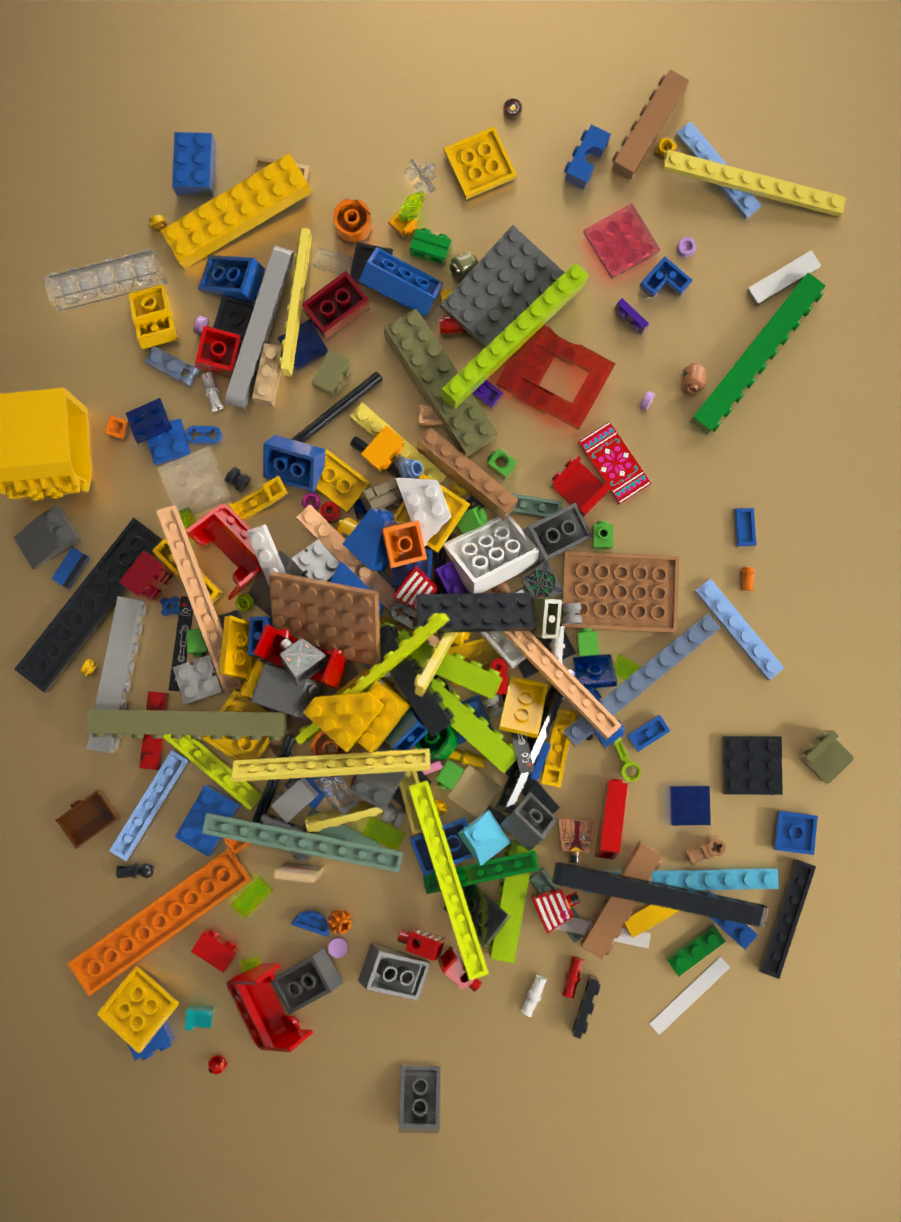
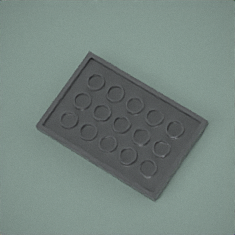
[440,225,565,348]

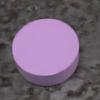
[677,237,696,257]
[193,316,209,336]
[640,391,655,411]
[328,937,348,958]

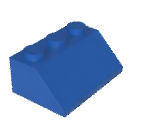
[263,435,325,492]

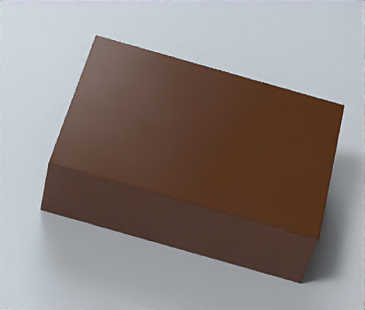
[55,790,121,849]

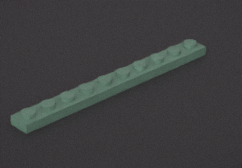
[202,813,403,873]

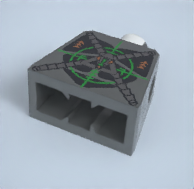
[515,560,564,603]
[280,639,327,687]

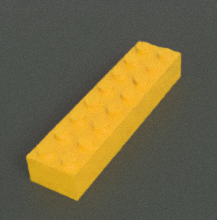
[160,152,312,269]

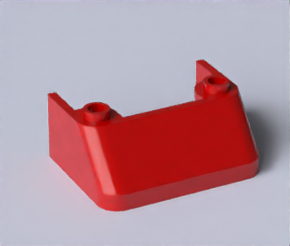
[186,504,262,600]
[254,624,346,690]
[227,963,313,1052]

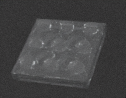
[157,446,233,520]

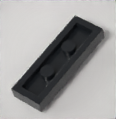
[571,975,600,1039]

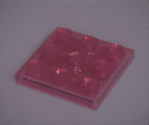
[583,203,661,280]

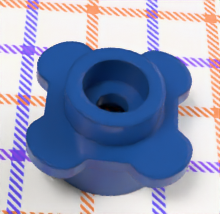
[160,596,180,616]

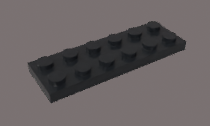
[415,593,536,633]

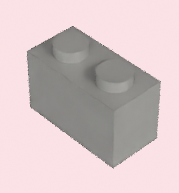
[271,778,319,823]

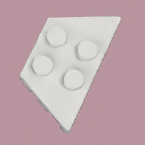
[396,478,452,547]

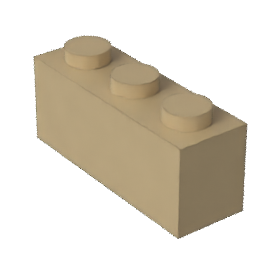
[252,343,283,407]

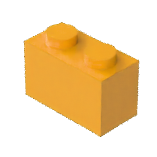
[361,425,404,472]

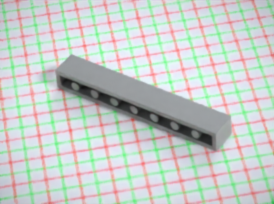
[86,596,146,753]

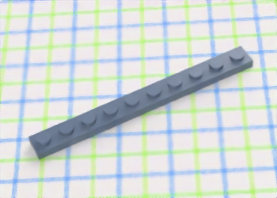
[562,614,721,747]

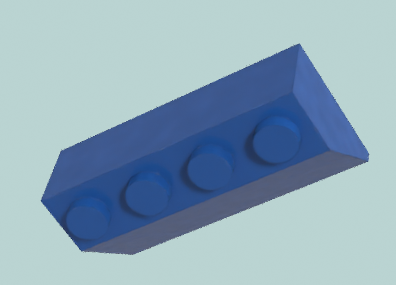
[359,247,443,316]

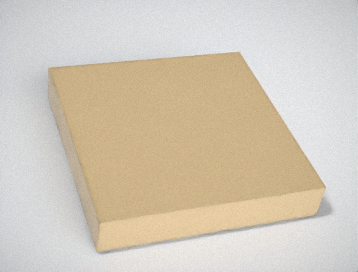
[448,765,501,818]

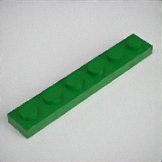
[423,850,540,894]

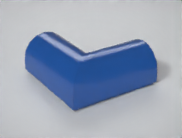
[640,256,693,298]

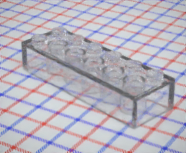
[42,249,168,311]

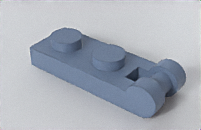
[144,346,200,387]

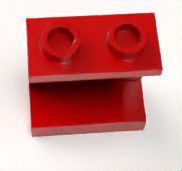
[551,456,612,517]

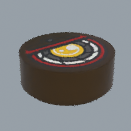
[503,98,522,119]

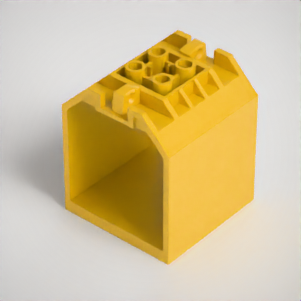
[0,388,92,500]

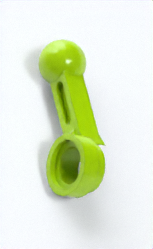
[614,738,641,782]

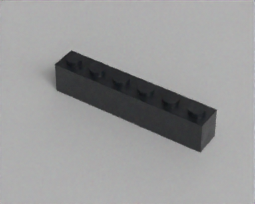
[380,625,455,736]

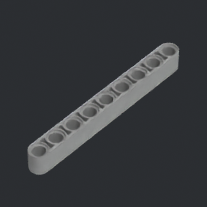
[225,245,294,409]

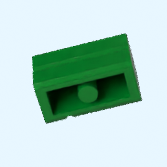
[409,228,452,266]

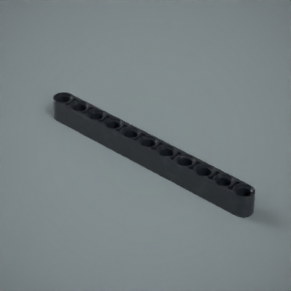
[552,862,769,928]

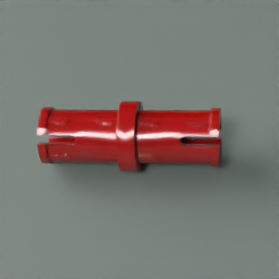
[562,956,584,999]

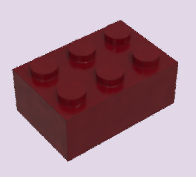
[301,270,370,340]
[119,551,174,602]

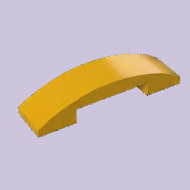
[227,476,288,521]
[541,708,577,788]

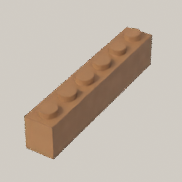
[612,69,689,180]
[417,428,518,521]
[580,841,662,959]

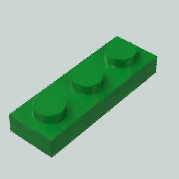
[666,924,726,976]

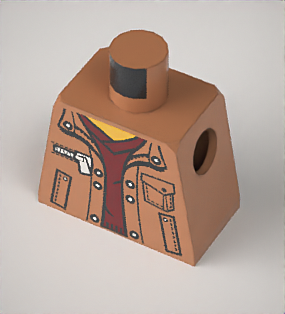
[557,818,596,863]

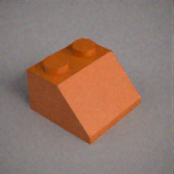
[382,521,427,568]

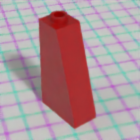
[594,779,628,860]

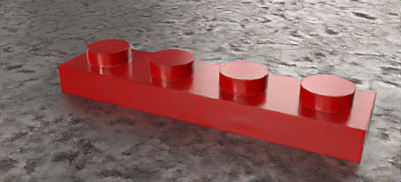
[139,691,169,770]

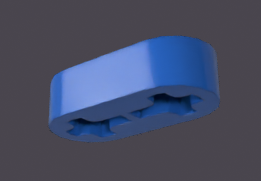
[185,426,223,445]

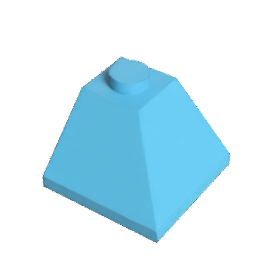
[458,810,511,866]

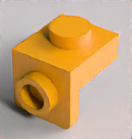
[388,208,418,239]

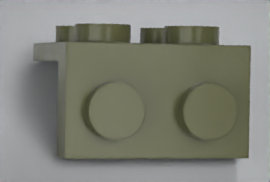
[800,730,854,784]

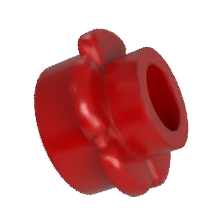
[208,1055,227,1075]

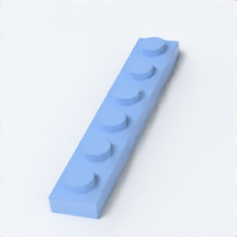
[675,122,761,219]
[695,579,784,680]
[109,750,189,861]

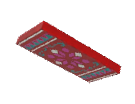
[578,421,652,505]

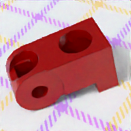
[490,658,508,694]

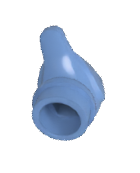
[394,455,423,479]

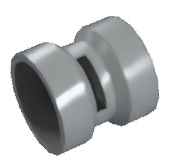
[562,603,582,624]
[481,694,504,719]
[381,804,406,828]

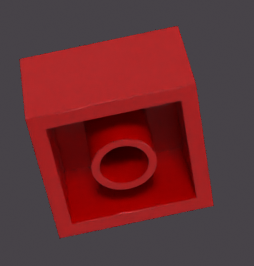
[194,326,241,377]

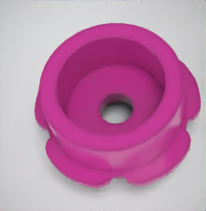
[302,493,320,509]

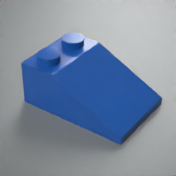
[198,255,265,303]

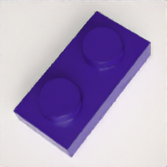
[615,298,649,334]
[472,380,503,409]
[434,561,468,594]

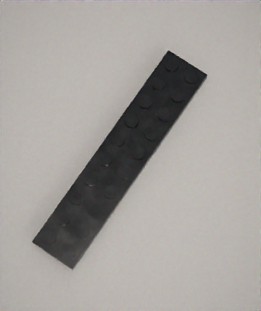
[14,517,163,693]

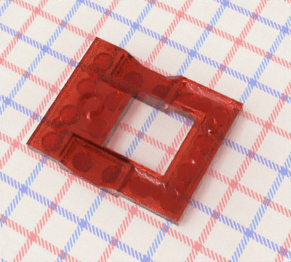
[496,325,616,430]

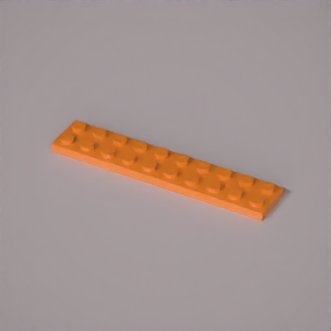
[67,848,252,996]

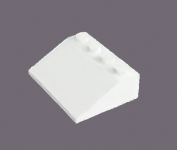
[443,515,539,594]

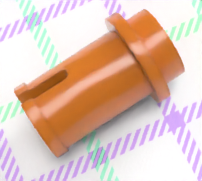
[740,567,756,591]

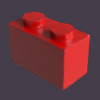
[191,928,240,973]

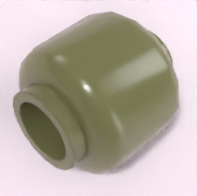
[449,252,478,280]

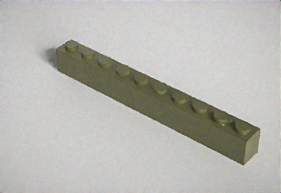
[86,709,287,740]

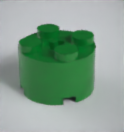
[415,726,459,760]

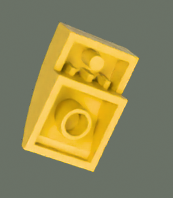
[128,284,178,349]

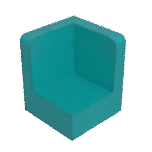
[184,1005,214,1031]

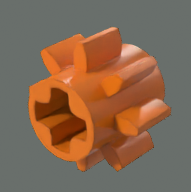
[327,909,352,935]

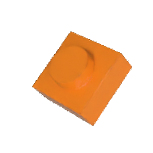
[104,415,130,440]
[223,838,251,855]

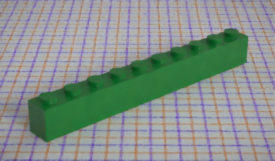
[690,272,826,435]

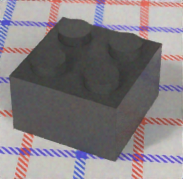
[501,792,558,851]

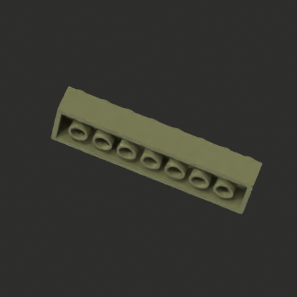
[384,309,498,457]

